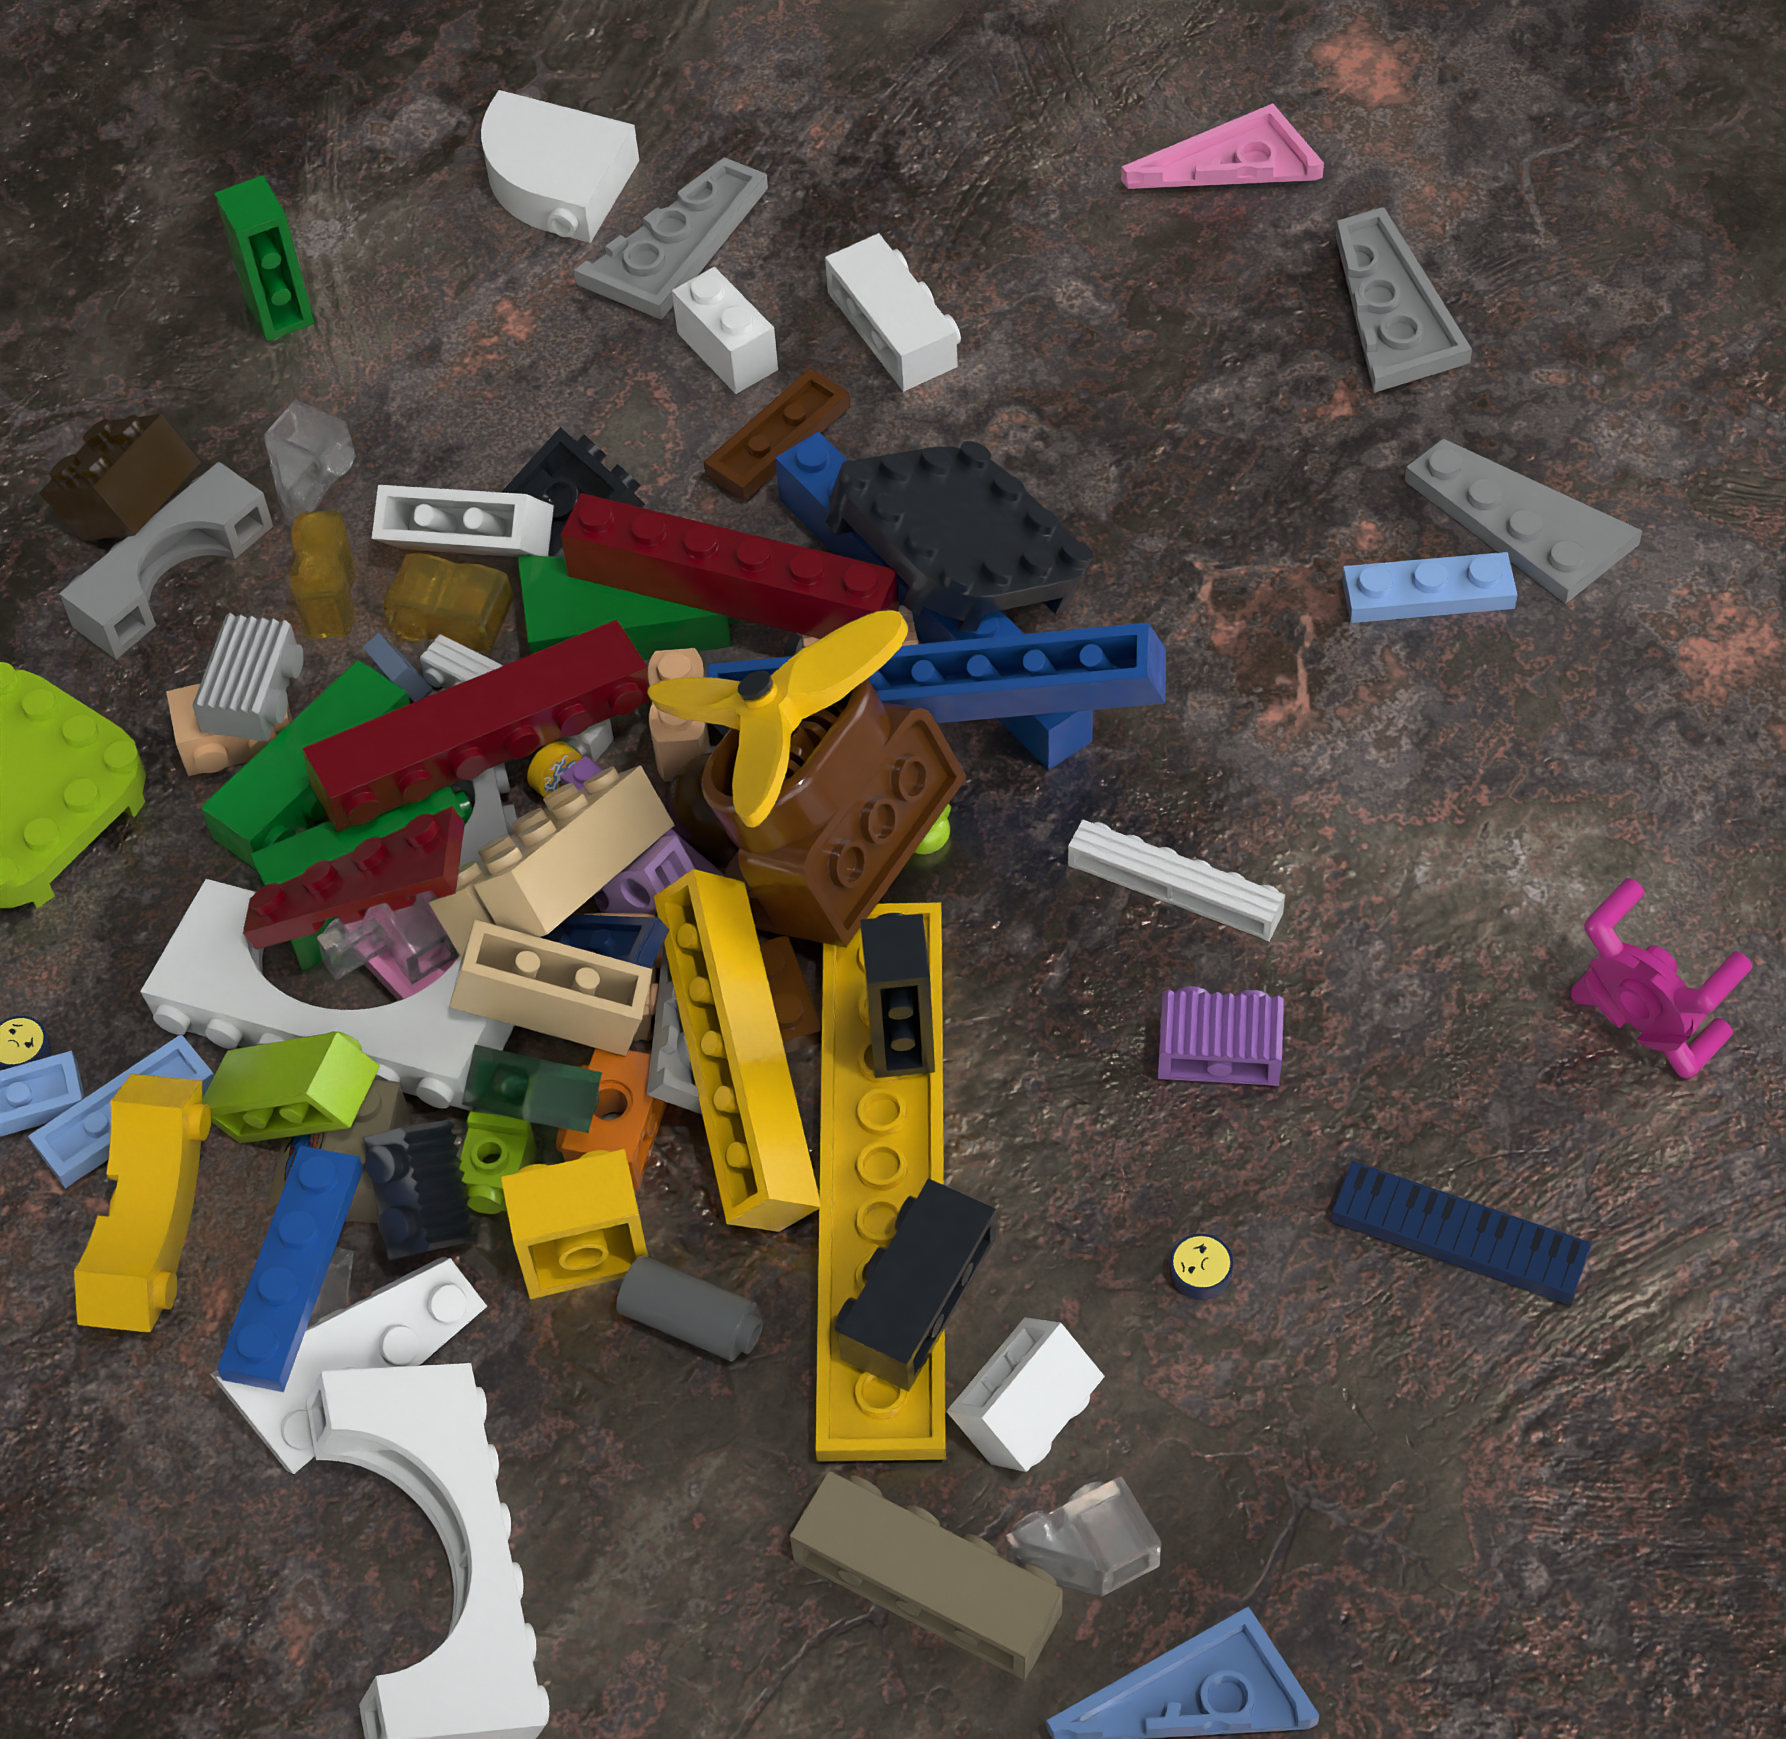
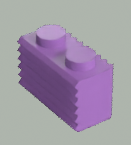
[1158,986,1284,1086]

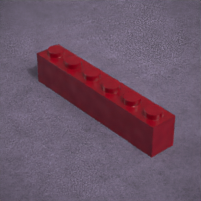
[560,493,899,639]
[302,619,650,832]

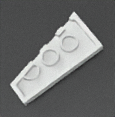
[210,1257,487,1474]

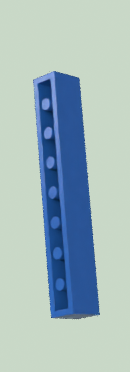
[775,431,1093,771]
[707,623,1166,736]

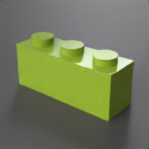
[203,1031,380,1144]

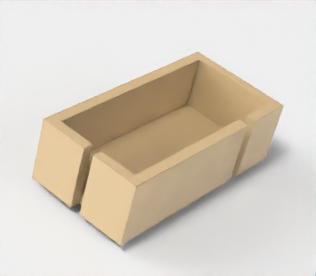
[429,765,675,958]

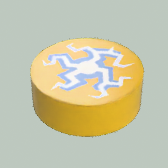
[527,741,583,798]

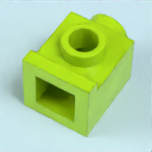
[459,1111,537,1214]

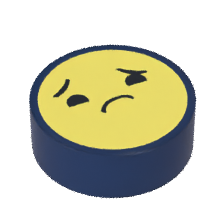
[0,1016,51,1071]
[1170,1234,1233,1300]

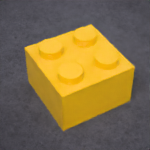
[501,1149,648,1299]

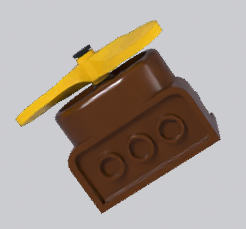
[647,610,967,948]

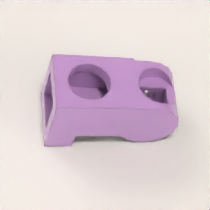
[594,835,695,913]

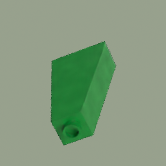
[518,555,739,660]
[250,785,473,972]

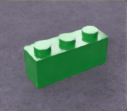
[214,175,315,342]

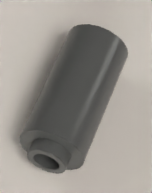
[616,1255,763,1361]

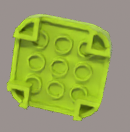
[0,662,146,909]

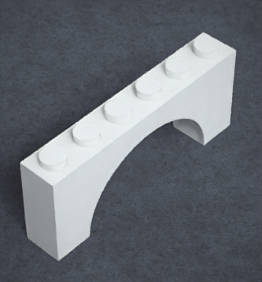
[140,879,515,1111]
[306,1363,549,1739]

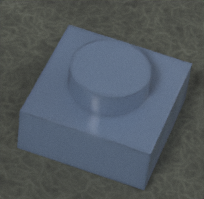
[363,632,433,702]

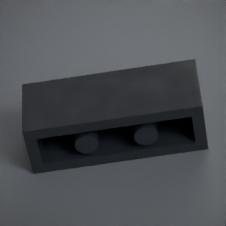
[860,913,935,1078]
[834,1178,997,1392]

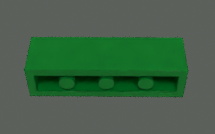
[200,660,410,870]

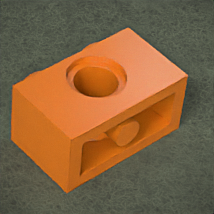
[556,1048,667,1191]

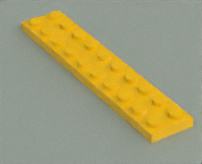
[816,902,946,1461]

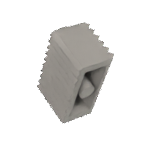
[192,613,303,741]

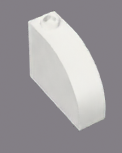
[481,90,639,243]

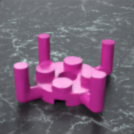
[1571,878,1753,1079]

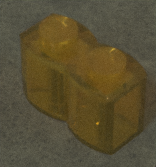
[290,510,356,639]
[382,553,514,650]

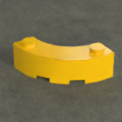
[74,1074,211,1332]

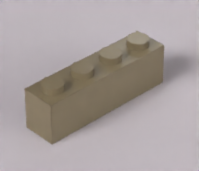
[790,1471,1063,1681]

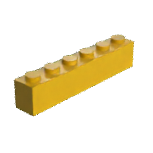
[653,869,822,1232]

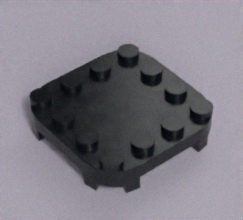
[825,441,1093,632]

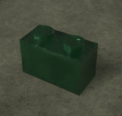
[461,1044,602,1133]

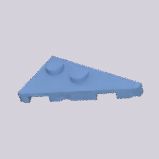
[1046,1606,1320,1739]

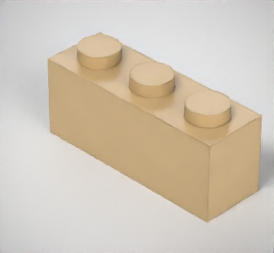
[449,920,653,1056]

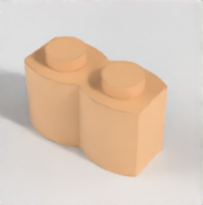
[648,648,711,782]

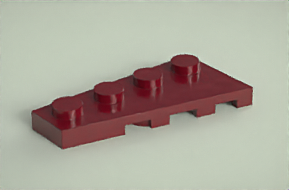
[243,806,465,950]

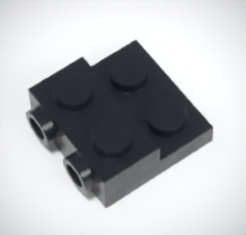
[501,427,645,558]

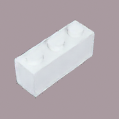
[825,233,961,392]
[372,485,554,557]

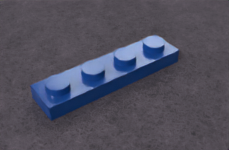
[217,1146,363,1392]

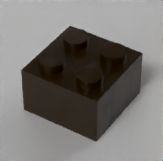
[39,414,201,541]

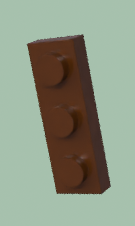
[704,368,850,502]

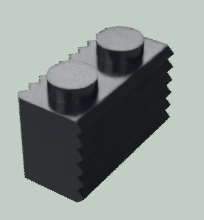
[363,1120,478,1260]

